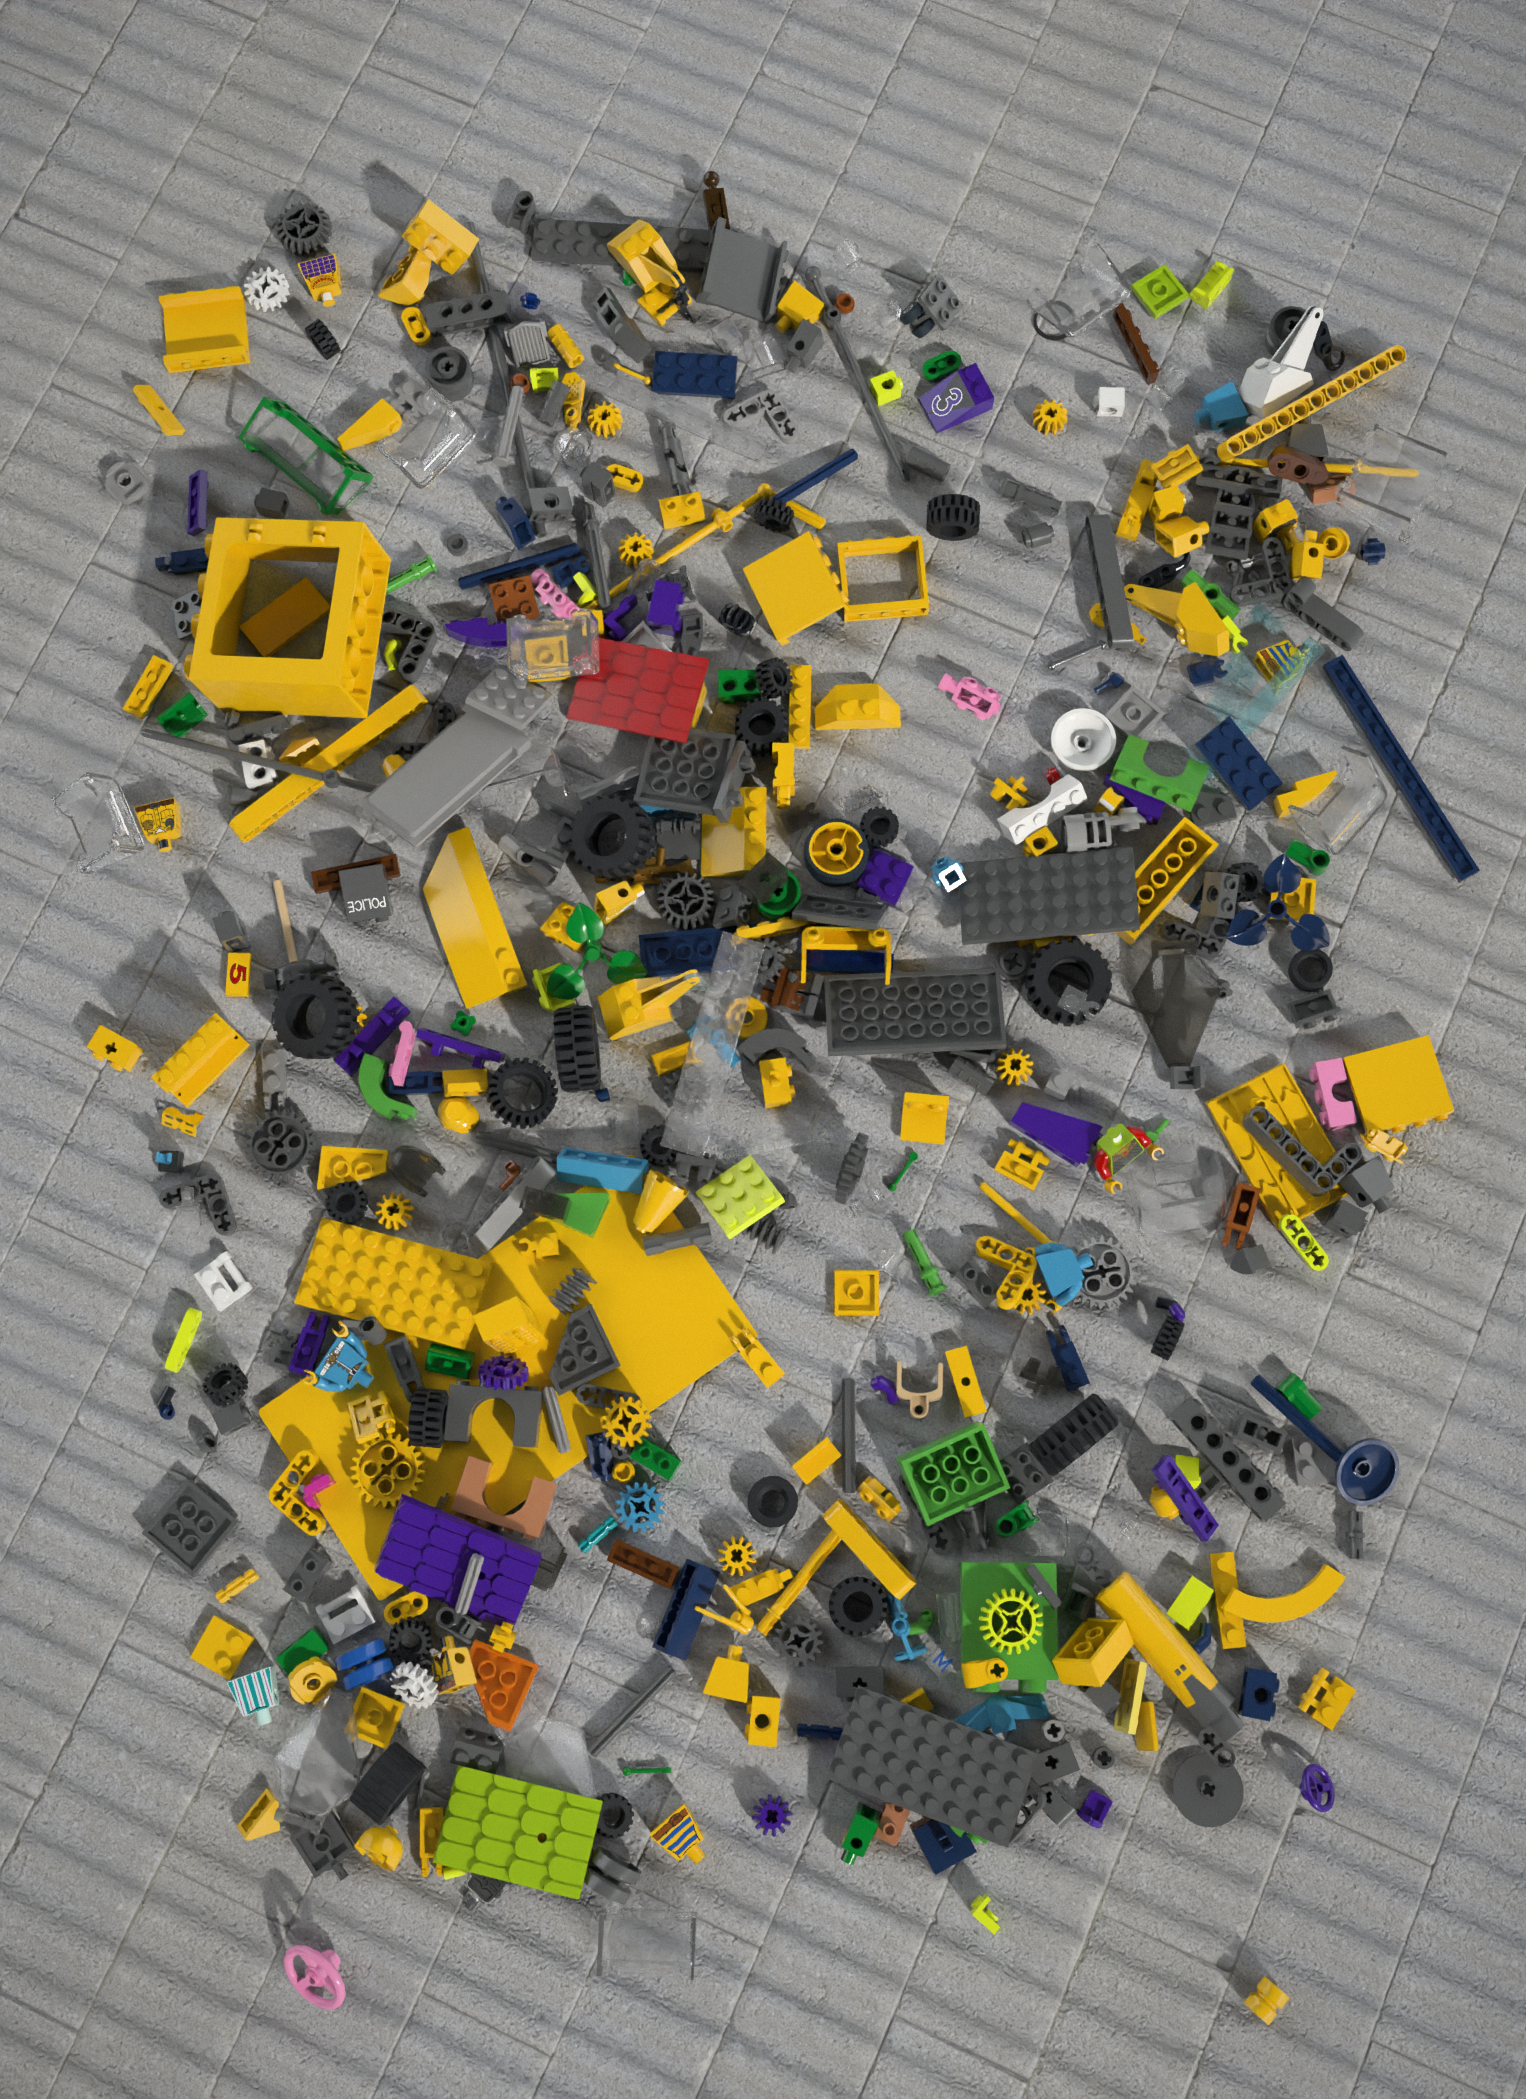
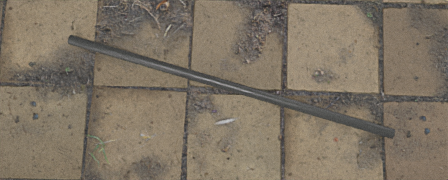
[464,222,547,538]

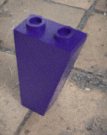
[1009,1102,1103,1168]

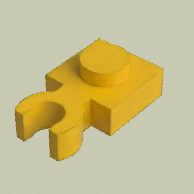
[519,1232,559,1258]

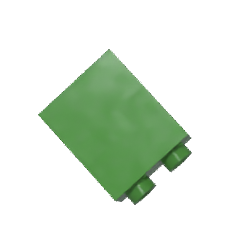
[959,1562,1058,1693]

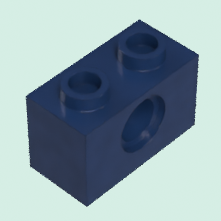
[1238,1667,1280,1722]

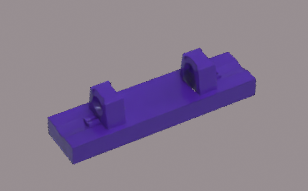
[334,996,411,1077]
[416,1028,506,1069]
[1151,1454,1219,1541]

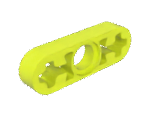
[1278,1214,1329,1271]
[165,1307,202,1373]

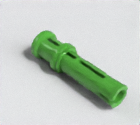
[386,554,438,595]
[902,1229,948,1297]

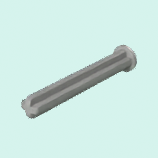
[493,386,524,467]

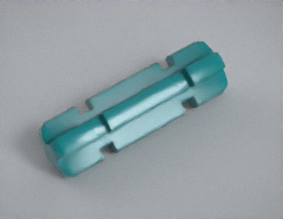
[578,1515,618,1553]

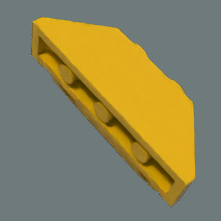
[815,683,901,730]

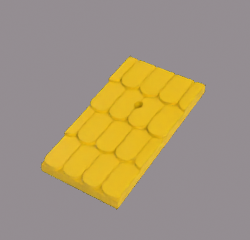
[1205,1063,1349,1231]

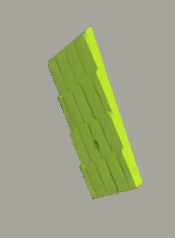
[432,1765,603,1900]

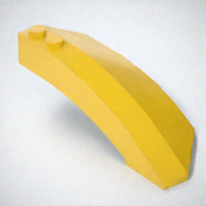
[423,826,528,1009]

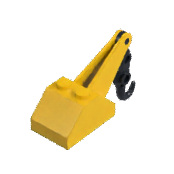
[607,219,696,324]
[1124,552,1230,657]

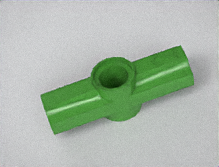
[1180,569,1241,621]

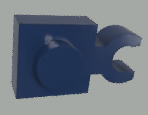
[551,556,591,589]
[1187,660,1228,687]

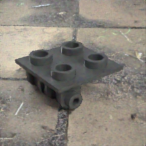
[171,589,202,640]
[657,817,701,860]
[1000,1442,1054,1505]

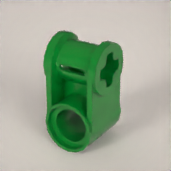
[993,1500,1039,1538]

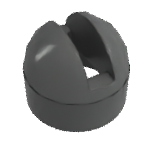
[779,1192,797,1209]
[196,1432,217,1453]

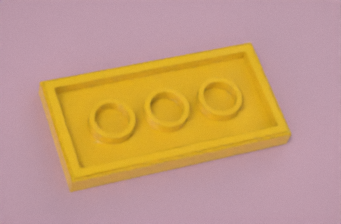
[239,577,331,657]

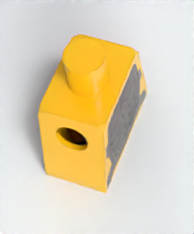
[1252,499,1298,545]

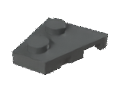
[1188,791,1237,829]

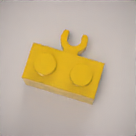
[759,1057,795,1108]

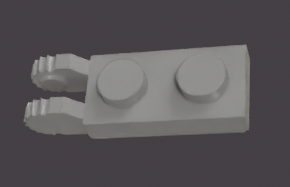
[262,1049,287,1111]

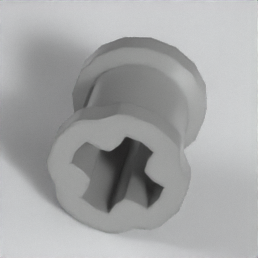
[1041,1718,1065,1742]

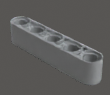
[466,1156,556,1253]

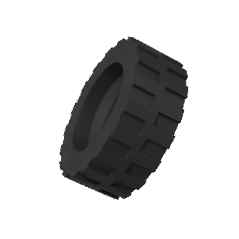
[747,1476,798,1528]

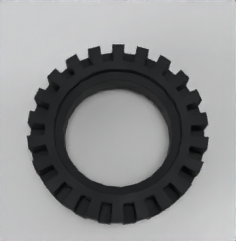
[486,1057,558,1129]

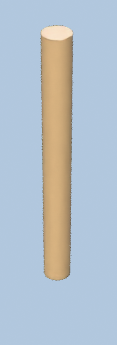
[273,880,298,964]

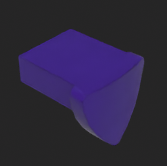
[1076,1789,1113,1829]

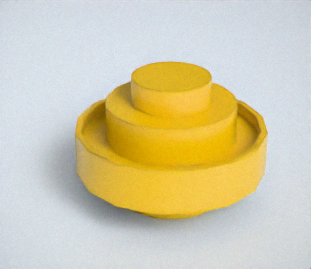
[1317,527,1350,559]

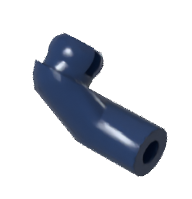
[1188,1623,1212,1654]

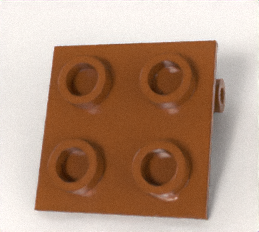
[489,575,540,623]

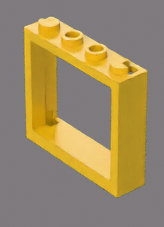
[837,535,929,622]

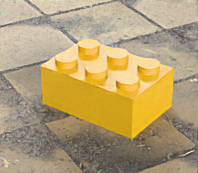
[401,199,479,275]
[1052,1618,1134,1687]

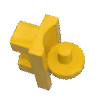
[990,776,1030,811]

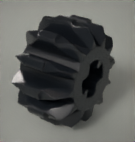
[718,603,756,637]

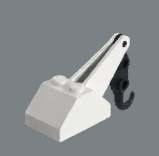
[1238,306,1345,419]

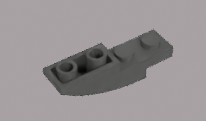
[593,286,652,364]

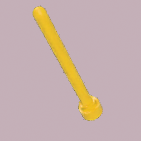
[979,1182,1062,1244]

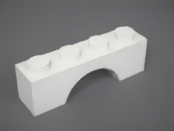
[997,774,1088,845]

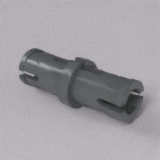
[1346,1511,1365,1559]

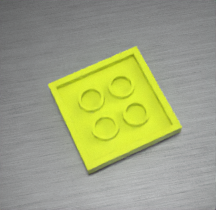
[695,1155,785,1240]

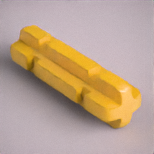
[215,1568,259,1603]

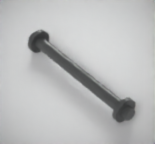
[1047,640,1106,671]

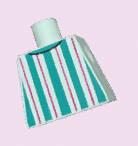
[227,1666,279,1726]

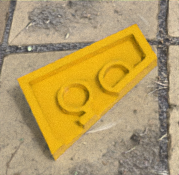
[317,1146,389,1191]

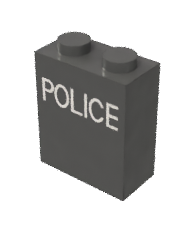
[338,863,393,926]

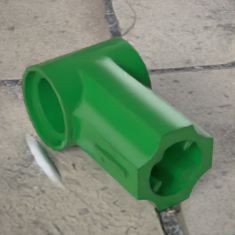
[1285,838,1330,875]
[1276,1373,1323,1420]

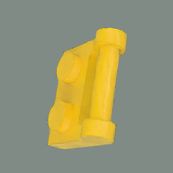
[637,283,692,327]

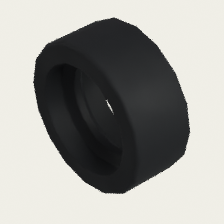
[1288,949,1333,992]

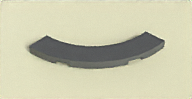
[676,613,703,657]

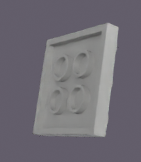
[465,667,552,731]

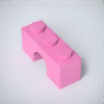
[1309,1058,1357,1131]

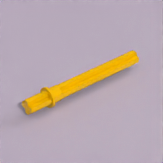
[755,1529,842,1636]

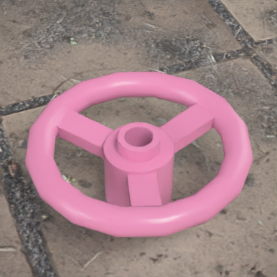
[283,1945,346,2010]

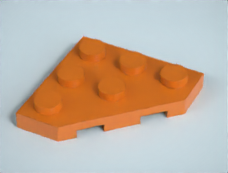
[469,1639,539,1732]

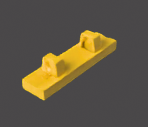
[1116,459,1158,541]

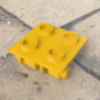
[540,901,584,953]

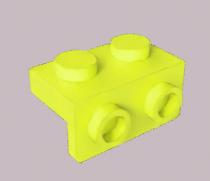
[532,963,576,1014]

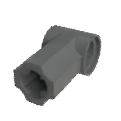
[339,1316,387,1345]

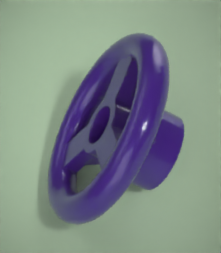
[1300,1764,1335,1812]

